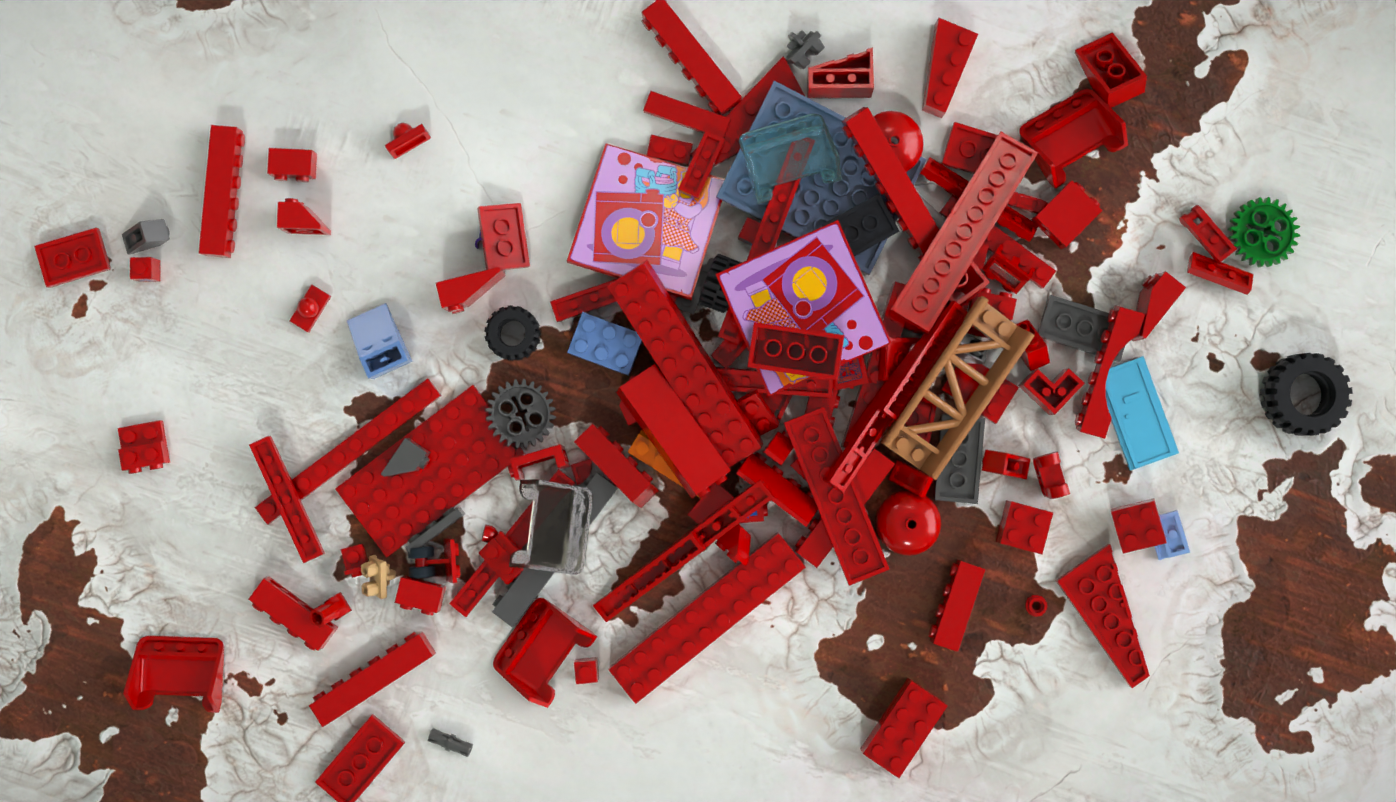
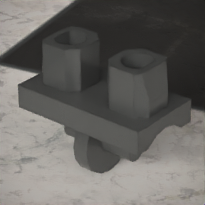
[785,30,825,69]

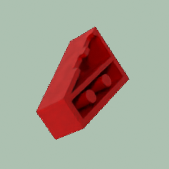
[807,47,874,98]

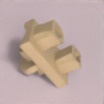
[361,555,396,599]

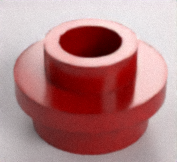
[1025,595,1047,617]

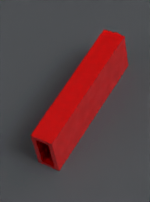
[616,364,731,499]

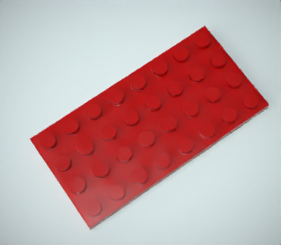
[335,385,525,558]

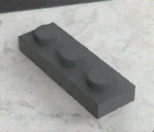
[405,507,465,554]

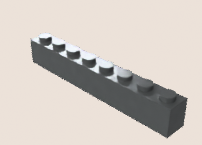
[492,472,618,628]

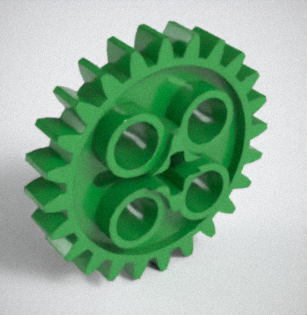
[1227,197,1300,267]

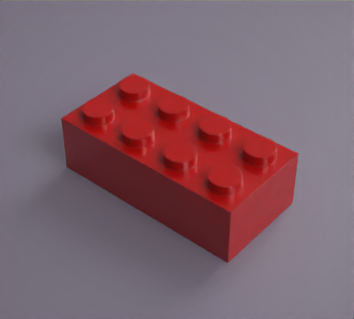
[747,322,845,381]
[860,678,948,778]

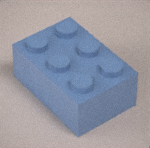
[567,312,642,376]

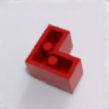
[1018,368,1085,415]

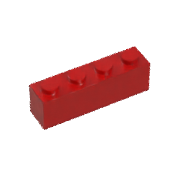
[929,559,986,652]
[248,576,338,651]

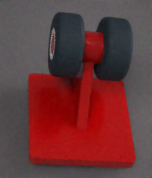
[408,538,460,583]

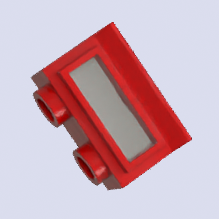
[983,244,1035,294]

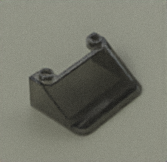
[509,479,593,575]

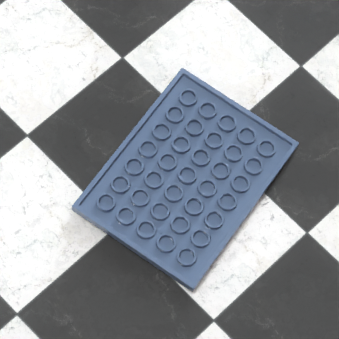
[716,81,927,275]

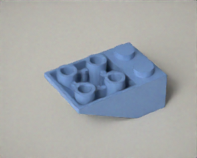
[347,303,413,379]

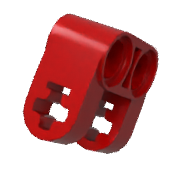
[1033,451,1070,499]

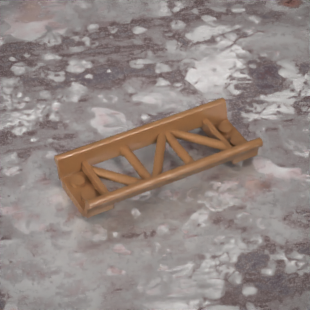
[880,296,1035,480]

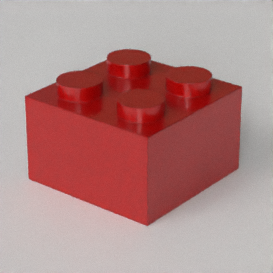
[1111,498,1167,554]
[995,500,1053,555]

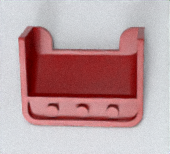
[1019,89,1128,189]
[493,598,598,708]
[123,636,224,713]

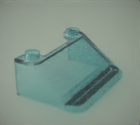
[739,113,842,204]

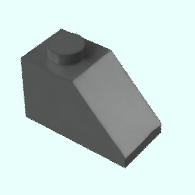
[122,219,170,255]
[381,438,431,477]

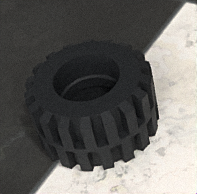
[699,254,742,313]
[484,305,541,361]

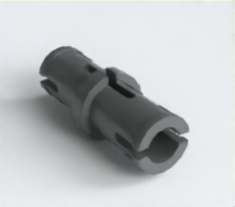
[428,728,473,757]

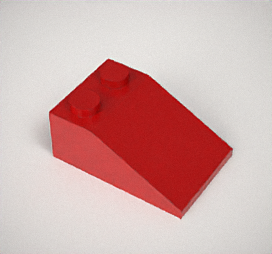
[1075,32,1147,108]
[436,267,506,314]
[1132,271,1186,342]

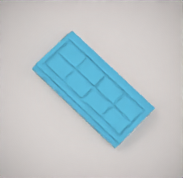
[1106,356,1179,471]

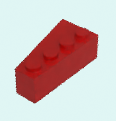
[922,18,978,119]
[574,424,659,508]

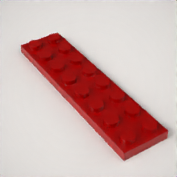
[783,407,890,586]

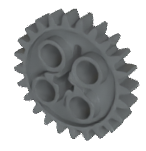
[485,379,556,449]

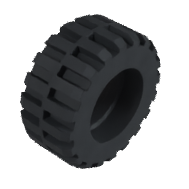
[1260,353,1353,436]

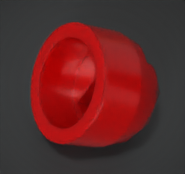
[481,524,498,543]

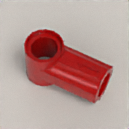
[309,592,352,628]

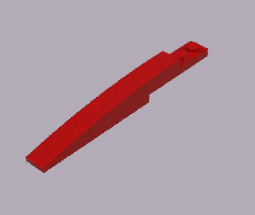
[825,301,968,493]
[593,478,775,622]

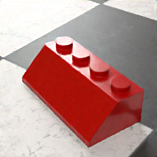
[735,452,818,527]

